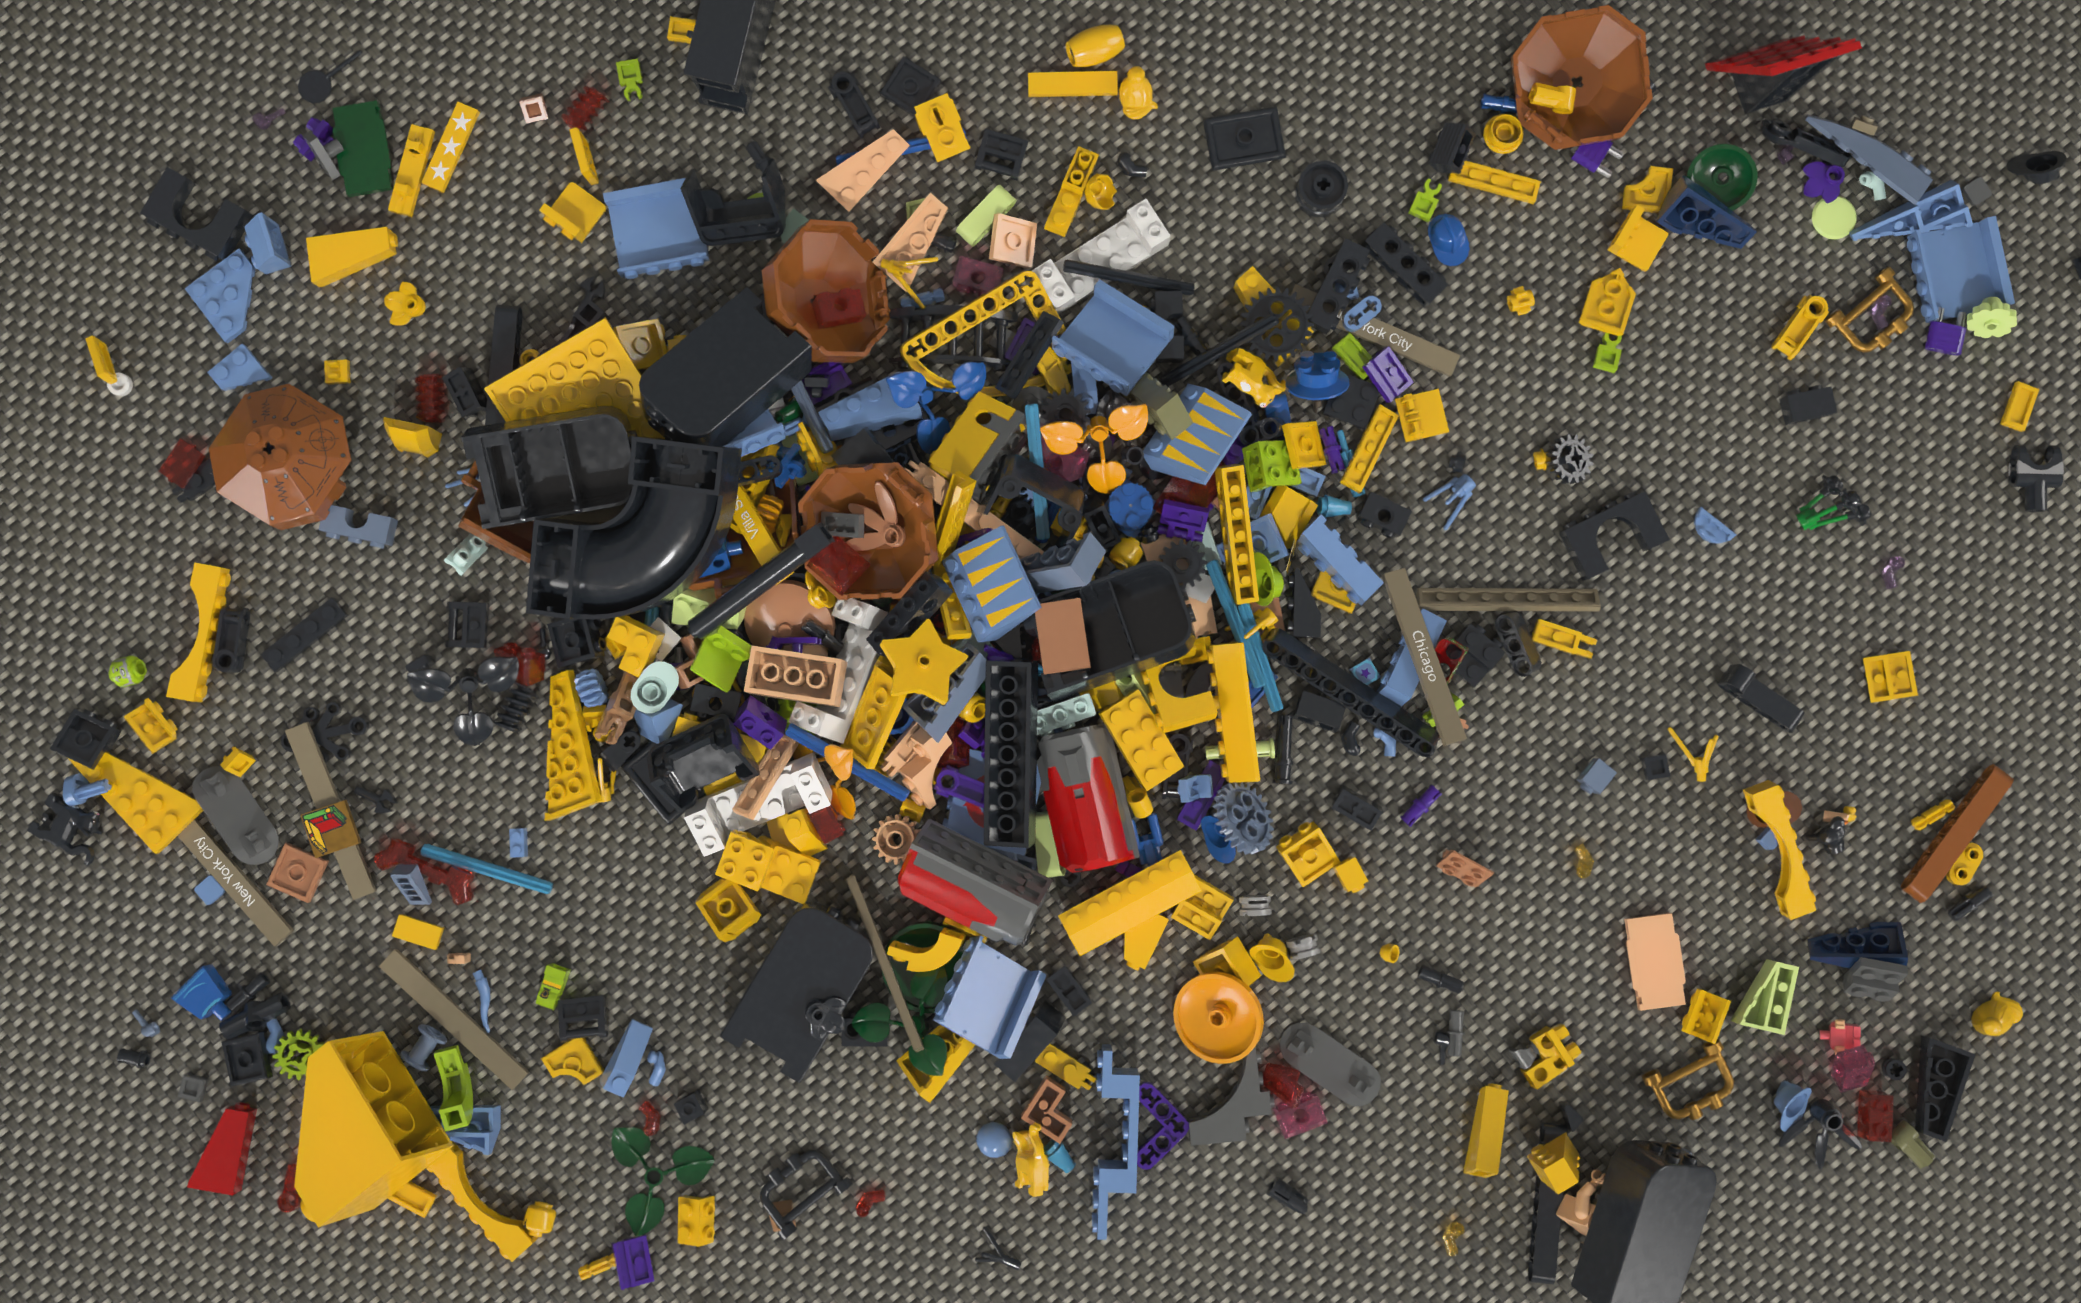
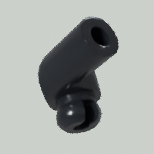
[1117,152,1147,177]

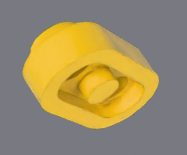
[1946,843,1983,885]

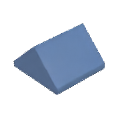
[634,699,683,744]

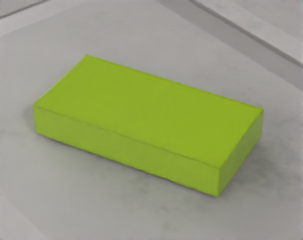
[1332,332,1372,380]

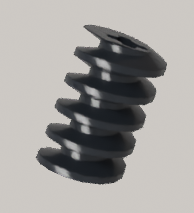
[493,681,539,732]

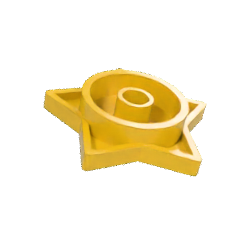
[880,619,968,705]

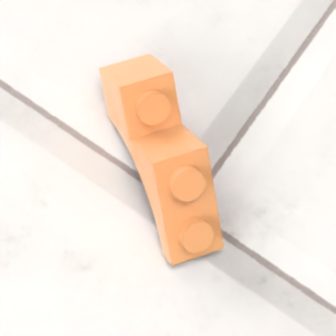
[899,727,952,809]

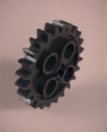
[1240,287,1314,362]

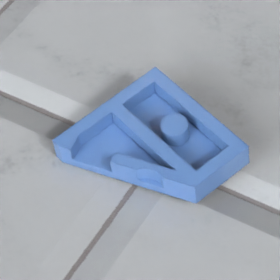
[207,344,272,391]

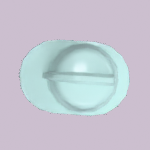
[631,661,679,713]

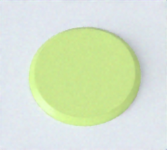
[1812,196,1857,239]

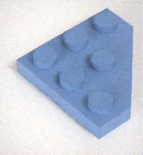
[185,248,256,343]

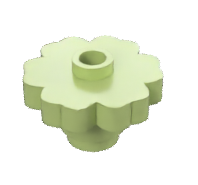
[1967,297,2017,338]

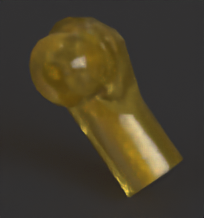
[1573,843,1594,879]
[1442,1222,1465,1256]

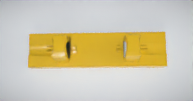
[388,124,435,217]

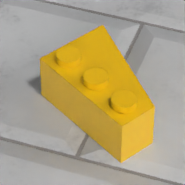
[1527,1132,1580,1194]

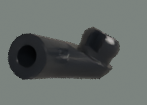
[1341,721,1361,756]

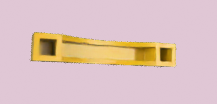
[166,562,231,702]
[1743,780,1816,920]
[426,1141,538,1262]

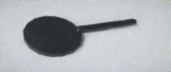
[298,50,362,103]

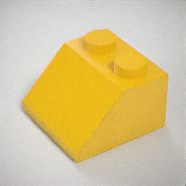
[1193,936,1262,986]

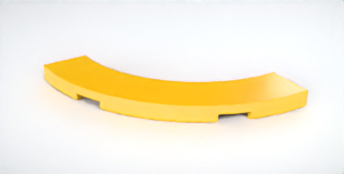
[1028,346,1071,470]

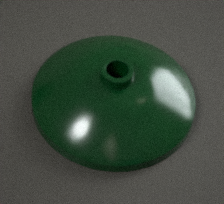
[1687,144,1758,211]

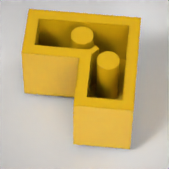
[607,615,665,678]

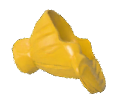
[1119,66,1158,119]
[1971,991,2023,1036]

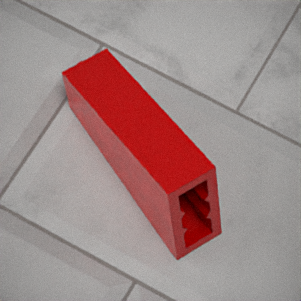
[187,1102,257,1196]

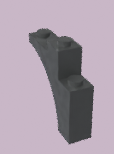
[1187,1046,1275,1146]

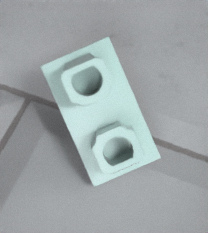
[444,533,488,576]

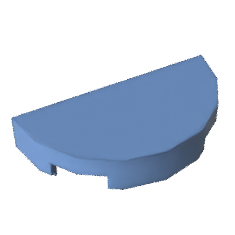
[1694,507,1737,544]

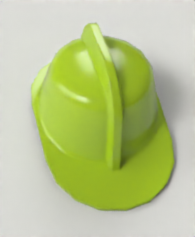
[1254,552,1284,606]

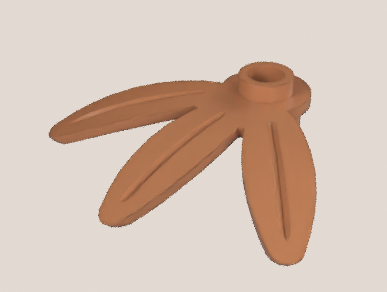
[844,482,906,551]

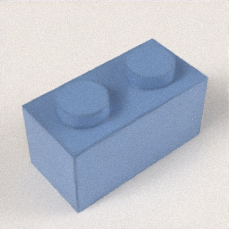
[1755,827,1778,850]
[509,828,528,858]

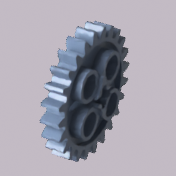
[1213,782,1274,855]

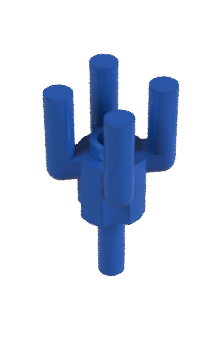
[1131,813,1163,867]

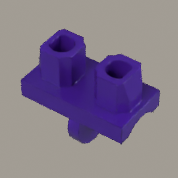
[293,117,334,162]

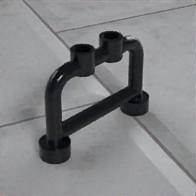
[760,1150,853,1241]

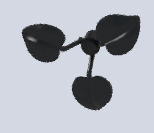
[1082,390,1168,495]
[407,656,519,746]

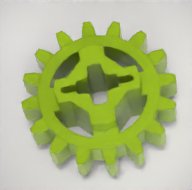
[272,1029,325,1080]

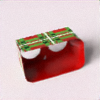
[1435,637,1469,685]

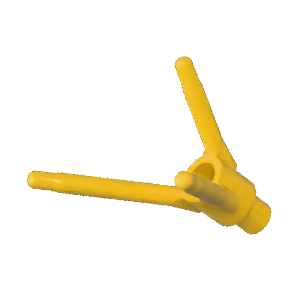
[880,257,938,309]
[1667,727,1719,782]

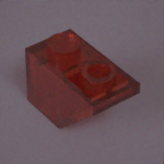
[494,642,545,686]

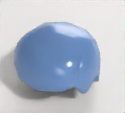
[976,1122,1013,1158]

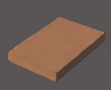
[1035,598,1091,675]

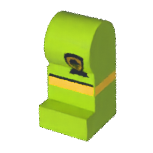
[536,963,571,1010]

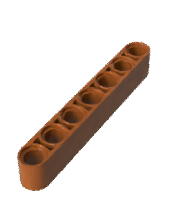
[1900,764,2014,903]

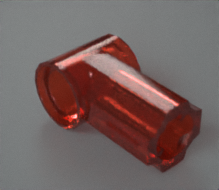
[277,1163,302,1213]

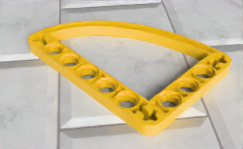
[900,271,1072,397]

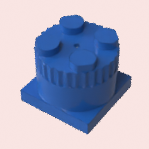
[1104,478,1161,538]

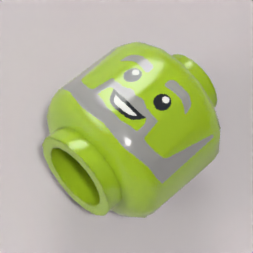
[108,655,147,687]

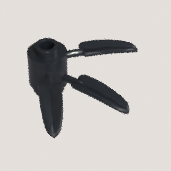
[1779,1099,1862,1169]

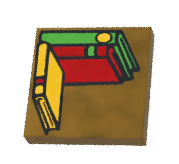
[300,800,361,858]

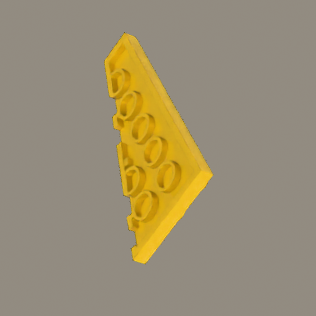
[544,670,602,821]
[68,751,203,854]

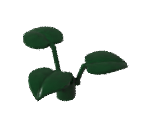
[852,966,948,1076]
[611,1127,715,1236]

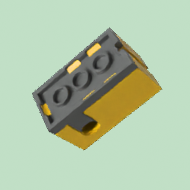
[929,391,1028,504]

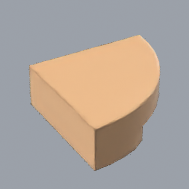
[447,953,471,964]

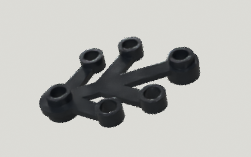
[281,702,369,764]

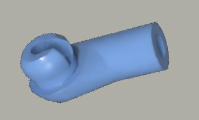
[266,1018,285,1054]
[647,1051,666,1086]

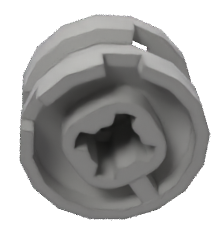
[1239,895,1272,916]
[1286,933,1321,960]

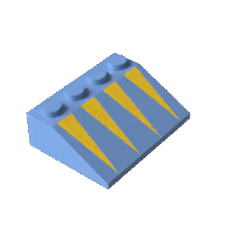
[1143,384,1252,485]
[942,526,1042,643]

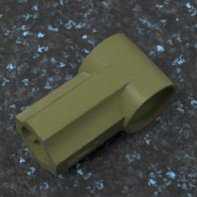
[1886,1120,1935,1169]

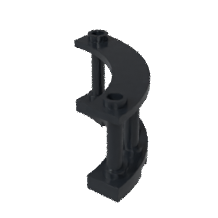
[889,305,1018,372]

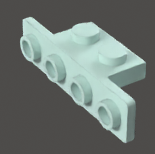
[1037,693,1096,737]

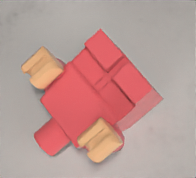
[1819,1019,1861,1056]

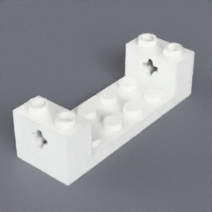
[1032,199,1171,315]
[789,598,888,744]
[684,752,833,857]

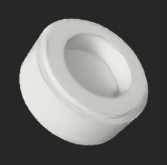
[107,372,133,396]

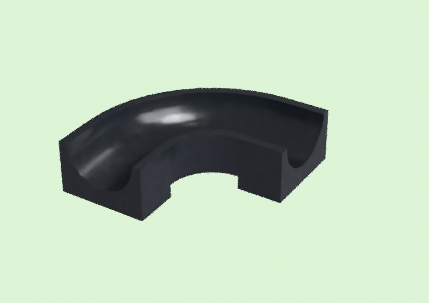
[526,436,742,620]

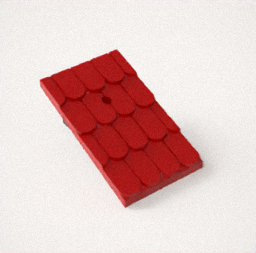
[1705,35,1862,114]

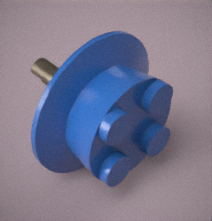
[1285,351,1349,413]

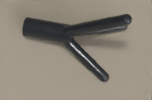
[975,1226,1021,1270]

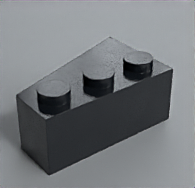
[994,1000,1066,1082]

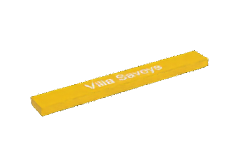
[733,486,794,585]

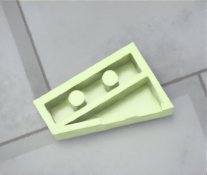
[671,587,747,629]
[1730,959,1799,1035]

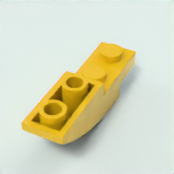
[1044,146,1099,237]

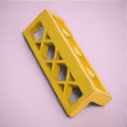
[934,471,977,567]

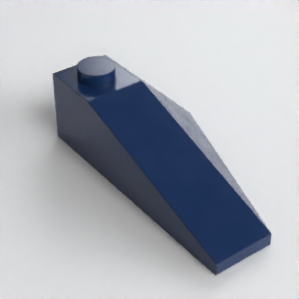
[1656,175,1757,249]
[1807,922,1908,968]

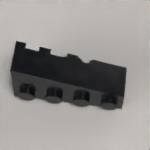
[1915,1035,1976,1142]

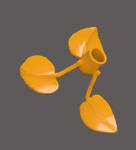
[1040,404,1148,494]
[792,743,856,819]

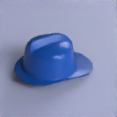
[1428,214,1470,266]
[1201,815,1236,864]

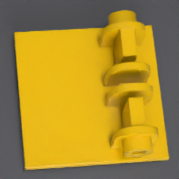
[1395,389,1449,443]

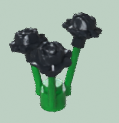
[1796,475,1871,531]

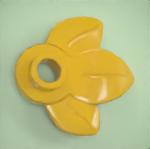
[384,282,426,326]
[805,571,837,609]

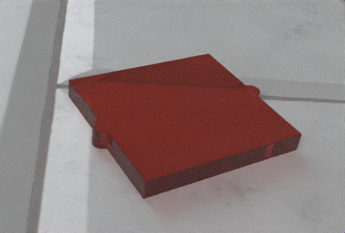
[159,438,206,489]

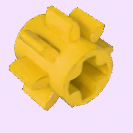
[1507,286,1535,316]

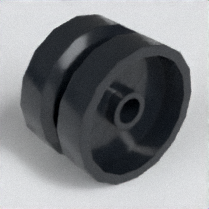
[1295,160,1348,218]

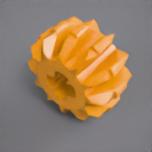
[757,494,784,534]

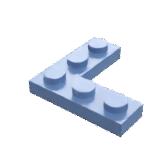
[1246,468,1326,520]

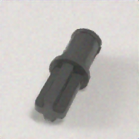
[1446,1010,1465,1057]

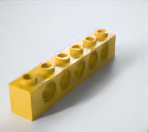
[1215,464,1259,605]

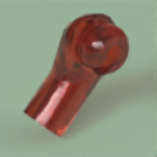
[639,1100,661,1136]
[855,1190,886,1217]

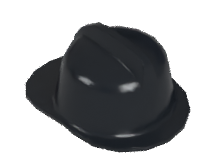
[2006,151,2067,184]

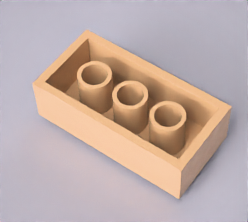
[744,646,847,708]

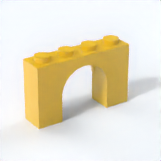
[1140,642,1218,733]

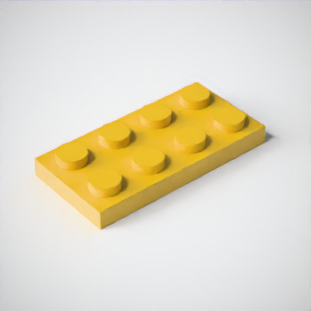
[840,665,907,769]
[1098,689,1184,791]

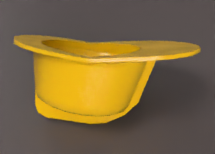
[1250,933,1295,982]

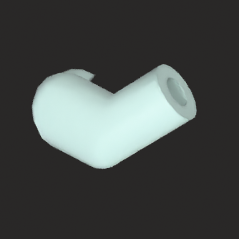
[1859,171,1886,201]

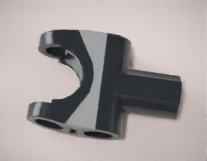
[2009,445,2064,512]

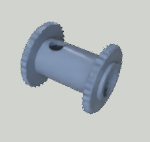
[400,1024,447,1071]

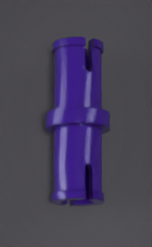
[1319,426,1346,474]
[1400,784,1442,827]

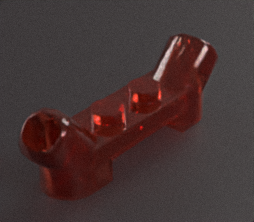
[374,837,475,905]

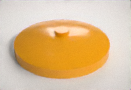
[1173,972,1264,1064]

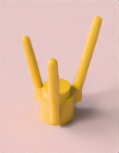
[1225,607,1278,642]
[598,758,617,802]

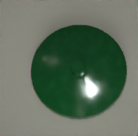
[882,921,965,1013]

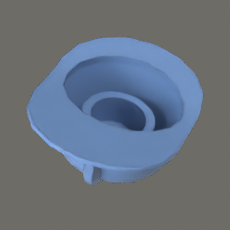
[1774,1081,1812,1132]

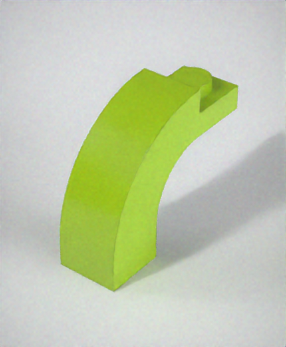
[434,1045,473,1132]

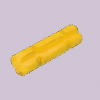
[1911,799,1955,830]
[578,1253,616,1280]

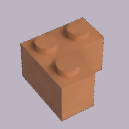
[674,633,704,690]
[1021,1075,1072,1144]

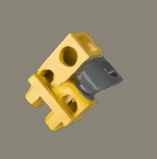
[1509,1023,1581,1090]

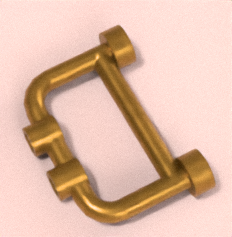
[1825,266,1914,353]
[1641,1039,1734,1120]

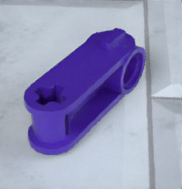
[934,765,984,809]

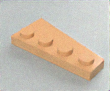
[816,129,910,212]
[873,193,948,292]

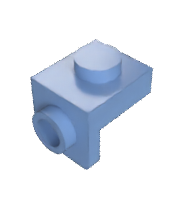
[1178,774,1213,803]

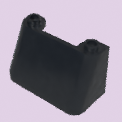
[647,714,760,813]

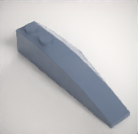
[1805,114,1933,205]

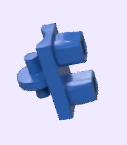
[765,443,807,488]

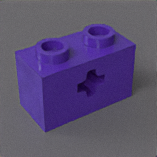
[733,695,788,750]

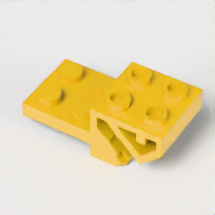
[715,830,821,904]

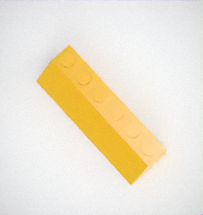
[1207,642,1260,783]
[1058,850,1202,956]

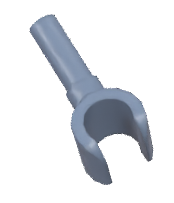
[132,1010,160,1037]

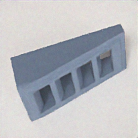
[390,864,432,905]

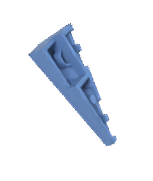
[1849,180,1973,241]
[430,1105,501,1155]

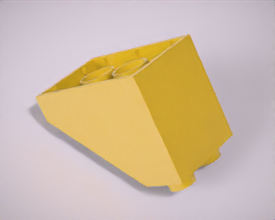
[294,1031,454,1227]

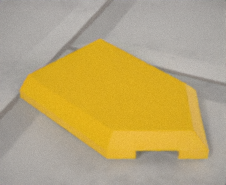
[1579,268,1636,336]

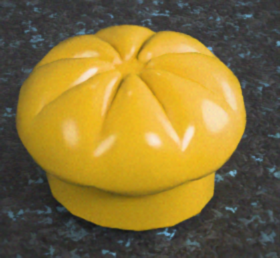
[1483,114,1523,154]

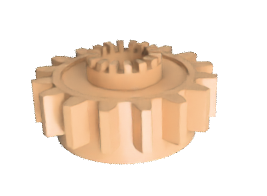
[872,814,921,865]

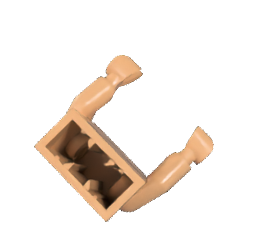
[1556,1169,1606,1236]

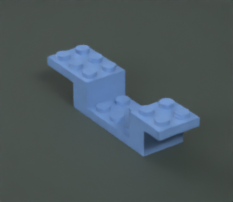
[1092,1044,1140,1240]

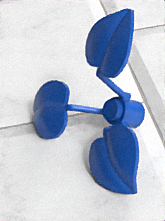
[886,362,986,454]

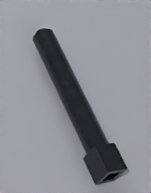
[688,522,835,639]

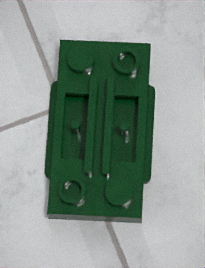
[333,100,393,197]

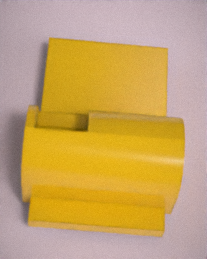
[914,93,970,163]

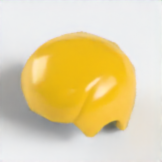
[1085,174,1117,210]

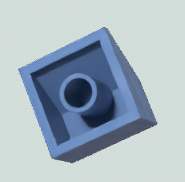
[244,212,291,274]

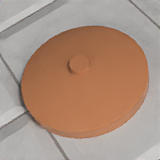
[744,580,835,650]

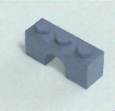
[319,505,398,549]

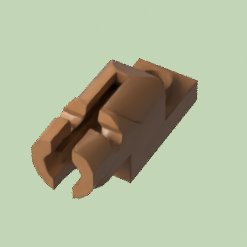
[594,671,638,744]

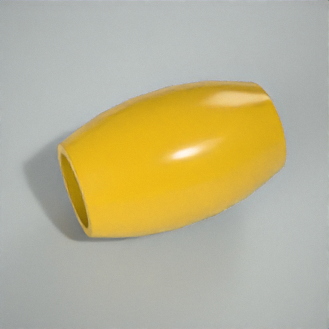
[1066,24,1125,67]

